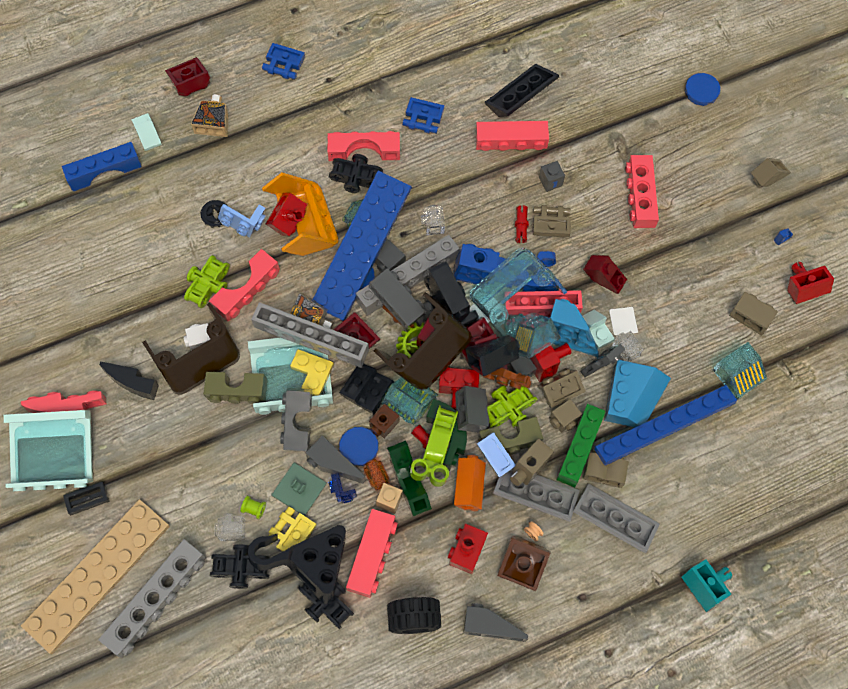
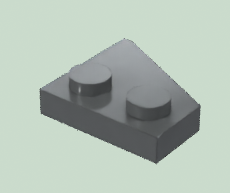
[580,344,625,377]

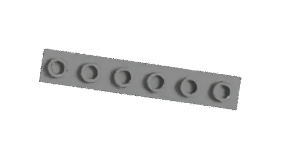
[356,235,460,316]
[251,302,369,368]
[98,539,206,658]

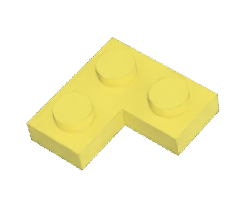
[290,349,334,396]

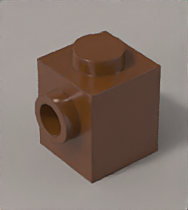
[369,404,400,439]

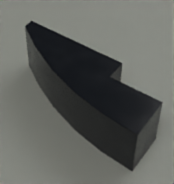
[99,361,159,400]

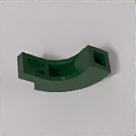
[426,399,467,471]
[387,441,432,516]

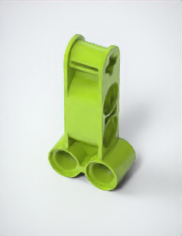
[410,405,458,487]

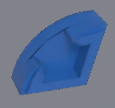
[774,228,793,245]

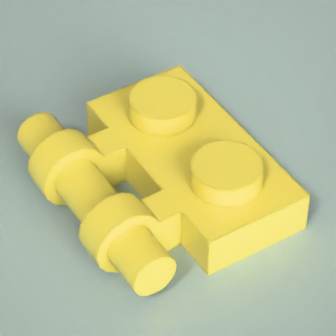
[268,507,317,552]

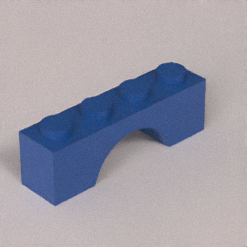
[62,141,142,192]

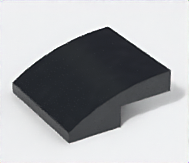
[339,364,395,415]

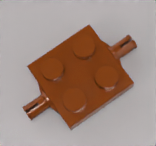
[483,368,532,390]

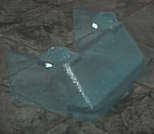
[470,248,567,337]

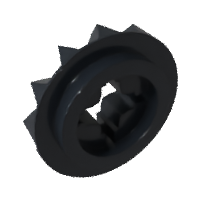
[200,200,227,228]

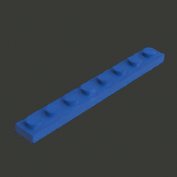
[594,385,737,466]

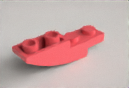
[21,391,107,413]

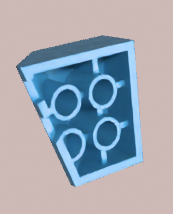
[543,299,599,357]
[604,360,671,427]

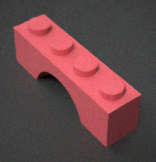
[327,131,400,161]
[209,249,280,322]

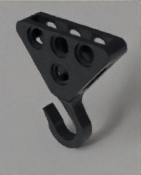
[248,525,346,604]

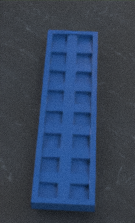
[313,171,412,321]

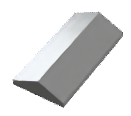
[493,468,580,522]
[573,484,660,554]

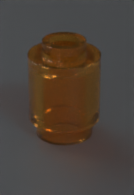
[363,459,390,490]

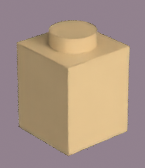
[376,483,403,514]

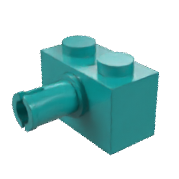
[681,559,732,612]

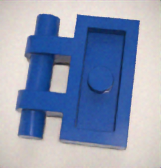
[262,43,305,79]
[402,97,444,134]

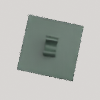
[271,463,327,516]

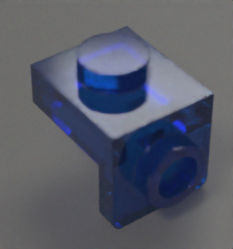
[328,473,357,503]

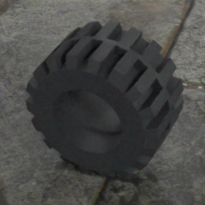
[387,597,442,634]

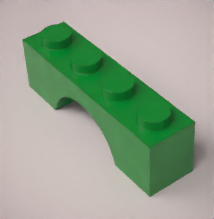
[557,404,606,488]

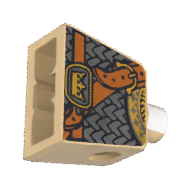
[191,94,228,137]

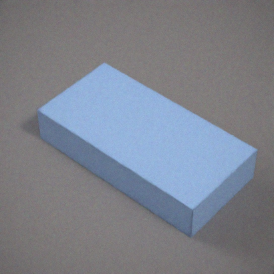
[476,432,515,477]

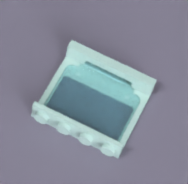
[248,337,333,415]
[4,410,93,491]

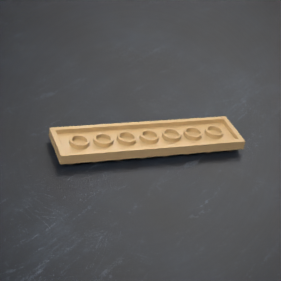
[21,499,170,654]

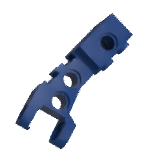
[453,244,560,292]

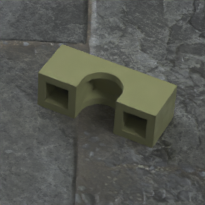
[203,372,268,404]
[478,417,543,458]

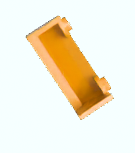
[262,172,339,256]

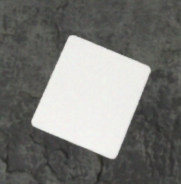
[609,307,638,335]

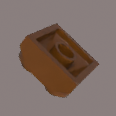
[497,536,551,591]

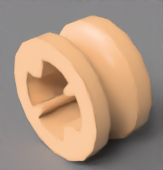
[524,521,544,542]

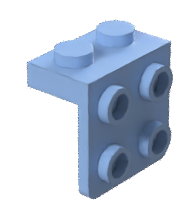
[218,204,265,238]

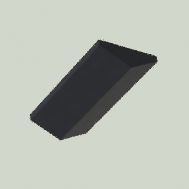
[485,64,559,117]

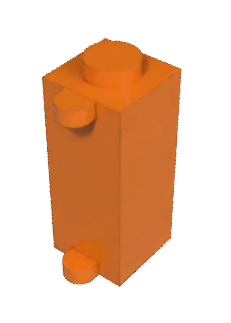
[454,455,486,511]

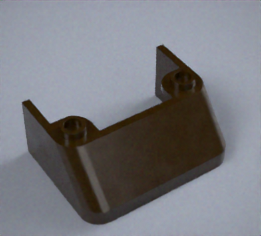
[373,292,472,390]
[142,303,240,395]

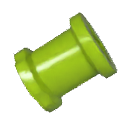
[240,495,266,520]

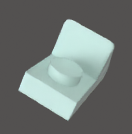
[131,113,162,151]
[582,310,615,350]

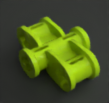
[184,255,230,309]
[487,386,538,428]

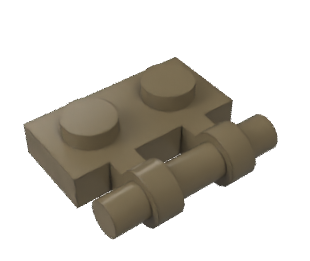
[533,205,571,237]

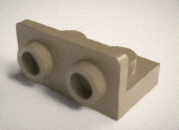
[538,368,586,408]

